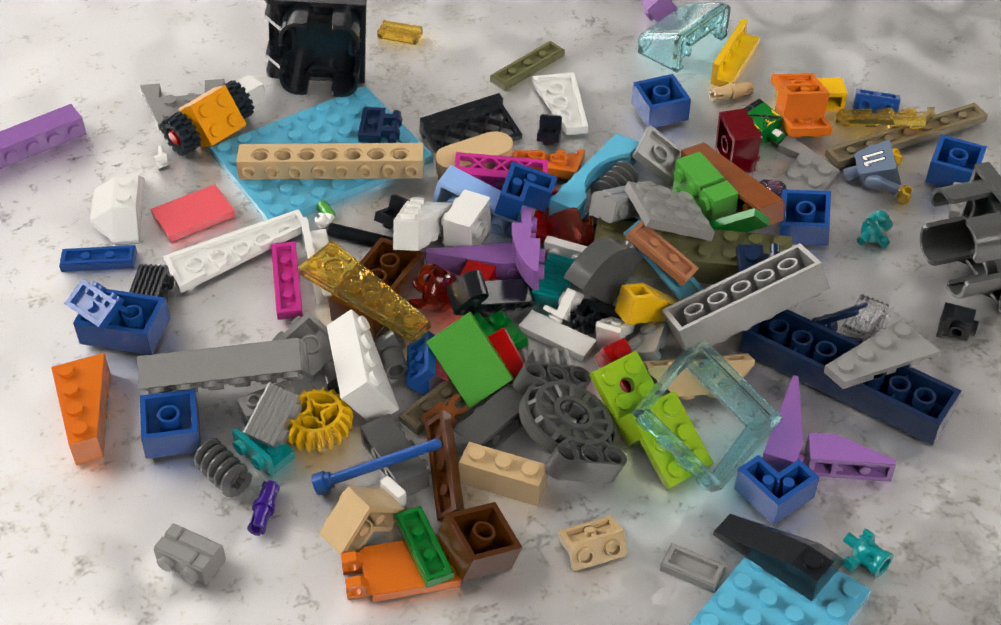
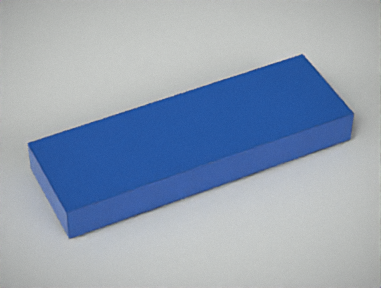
[59,245,137,272]

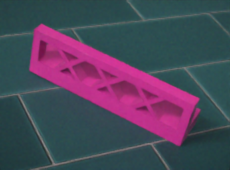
[455,152,548,191]

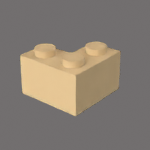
[319,486,404,555]

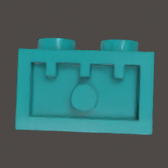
[232,428,296,477]

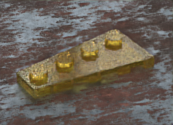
[836,107,935,129]

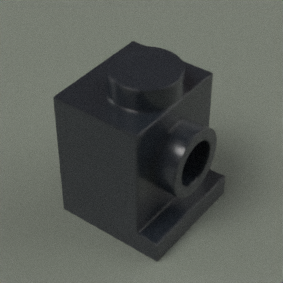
[936,302,979,341]

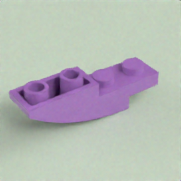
[512,207,545,290]

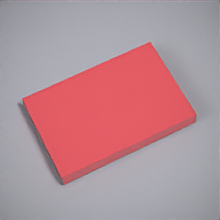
[150,184,236,242]

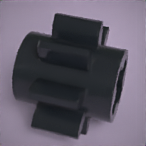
[570,304,602,335]

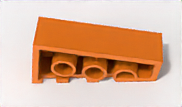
[51,353,111,465]

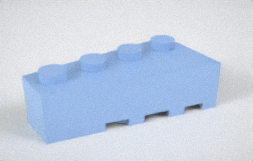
[432,165,534,239]

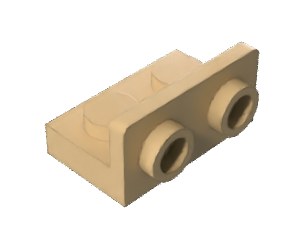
[558,515,627,571]

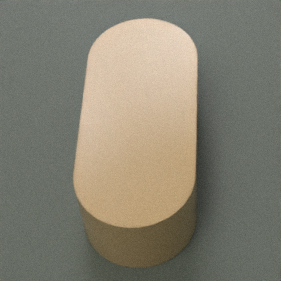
[435,131,513,181]

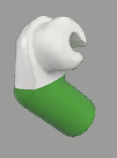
[315,200,336,228]

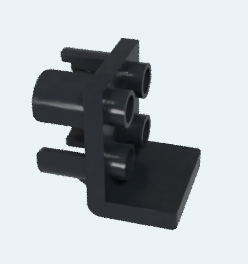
[264,0,367,97]

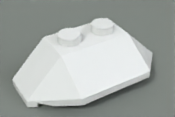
[90,175,145,245]

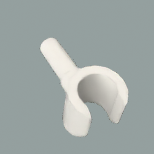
[154,145,170,169]

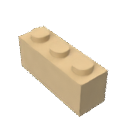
[459,442,548,506]

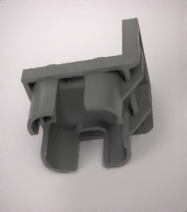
[920,162,1001,313]

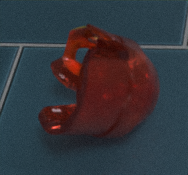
[546,207,595,246]
[408,263,457,313]

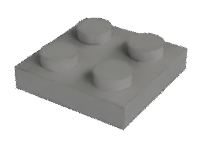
[632,125,682,184]

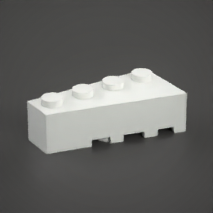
[393,197,453,251]

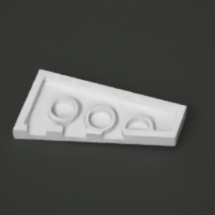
[532,73,588,135]

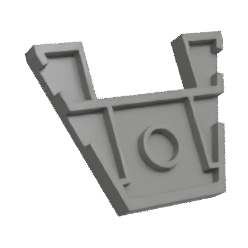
[140,79,225,131]
[752,135,840,193]

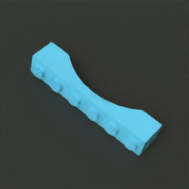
[547,133,639,229]

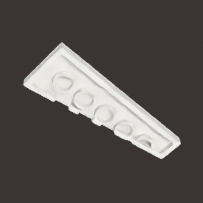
[163,209,304,293]

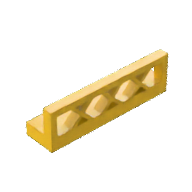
[710,18,760,87]

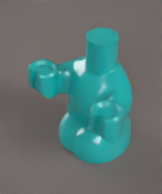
[857,210,893,248]
[842,529,894,578]

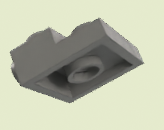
[272,311,333,380]

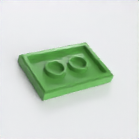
[426,312,515,409]

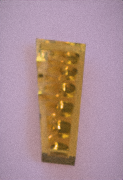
[298,240,431,343]

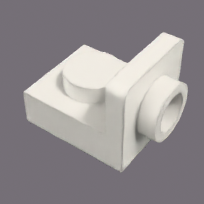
[543,288,584,323]

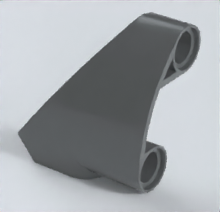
[323,324,408,394]

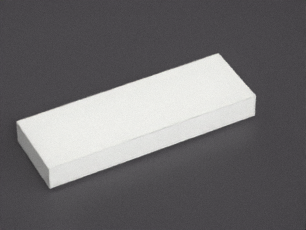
[518,310,597,362]

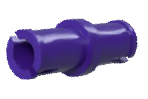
[247,480,280,536]

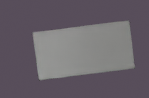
[660,543,726,593]

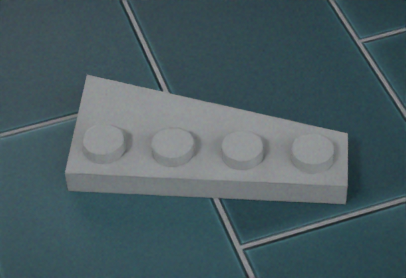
[824,319,941,389]

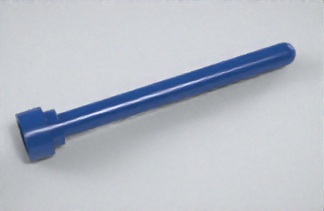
[311,438,442,496]

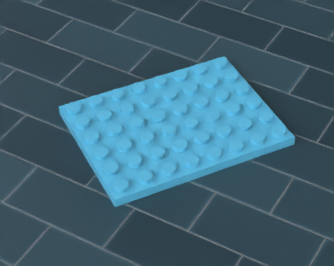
[210,86,433,221]

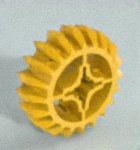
[287,386,354,453]

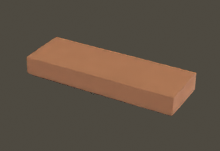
[625,220,699,286]

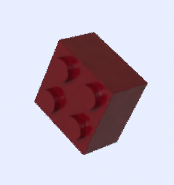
[715,108,763,173]

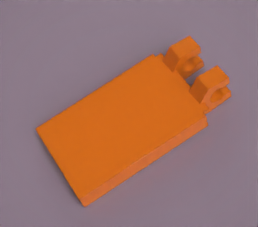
[341,536,461,602]

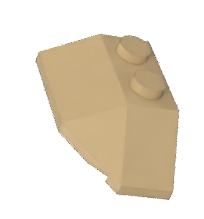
[644,353,755,400]

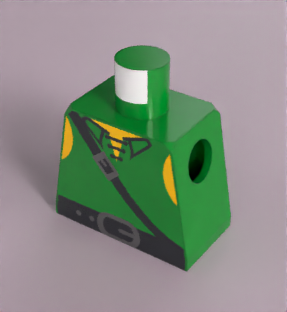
[744,99,785,147]

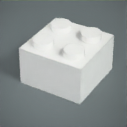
[441,189,491,247]

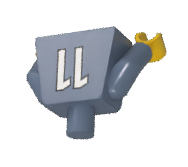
[843,139,912,204]

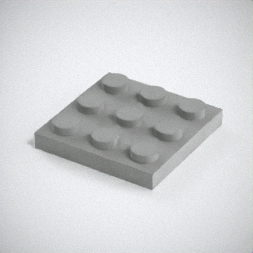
[624,181,715,241]

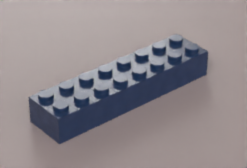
[740,309,962,446]

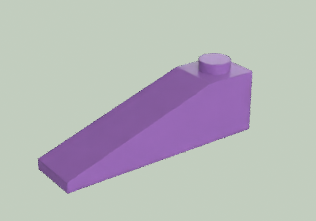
[425,243,523,280]
[762,375,806,473]

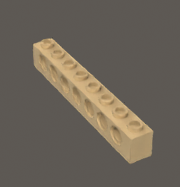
[236,143,424,180]

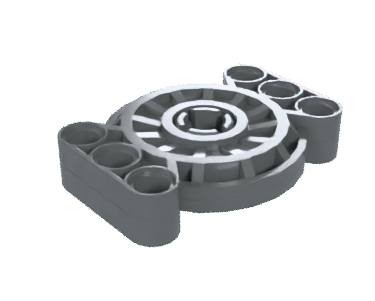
[513,361,627,483]

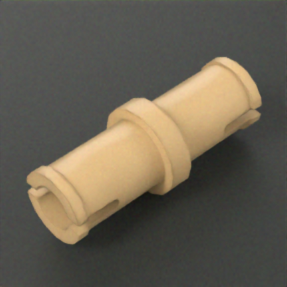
[709,81,754,102]

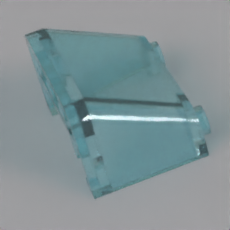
[638,2,731,73]

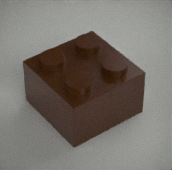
[436,502,523,582]

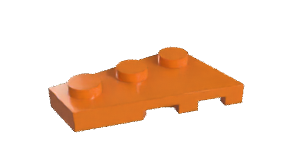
[509,150,585,180]

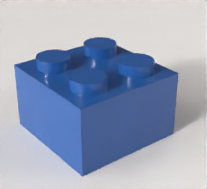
[631,74,691,128]
[925,134,987,187]
[780,189,831,246]
[140,389,201,459]

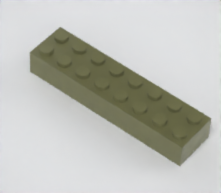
[594,218,792,284]

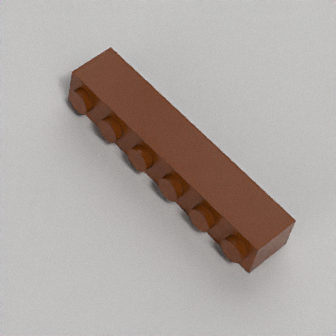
[681,142,785,229]

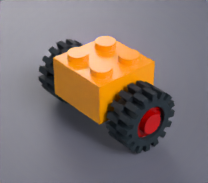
[161,80,254,156]

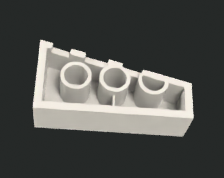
[327,309,399,422]

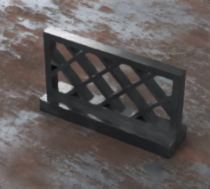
[419,93,522,154]

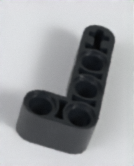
[446,270,536,316]

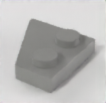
[627,322,670,361]

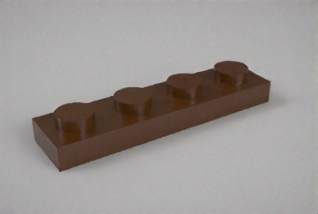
[425,411,464,522]

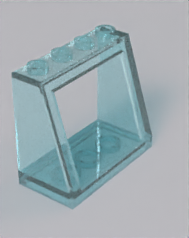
[632,339,783,493]

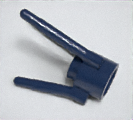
[812,302,868,343]

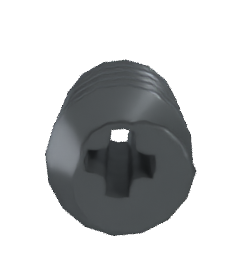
[590,161,639,197]
[193,438,253,497]

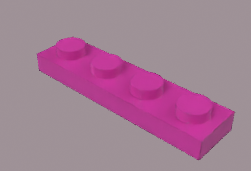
[271,241,303,320]

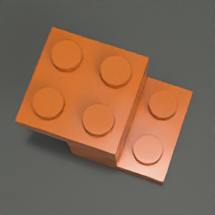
[771,73,833,138]

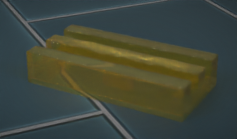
[377,20,423,45]

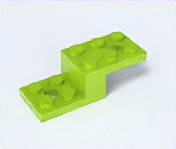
[589,350,714,490]

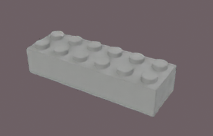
[662,243,830,356]
[137,338,310,394]

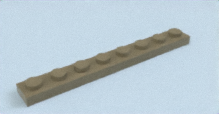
[825,102,988,169]

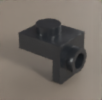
[537,114,562,146]
[374,194,410,229]

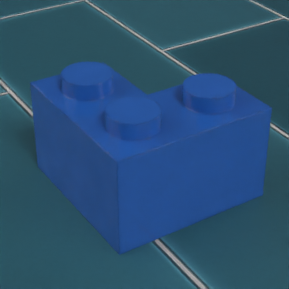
[494,161,557,221]
[734,455,820,526]

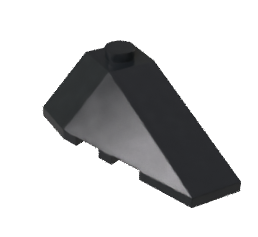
[713,514,845,601]

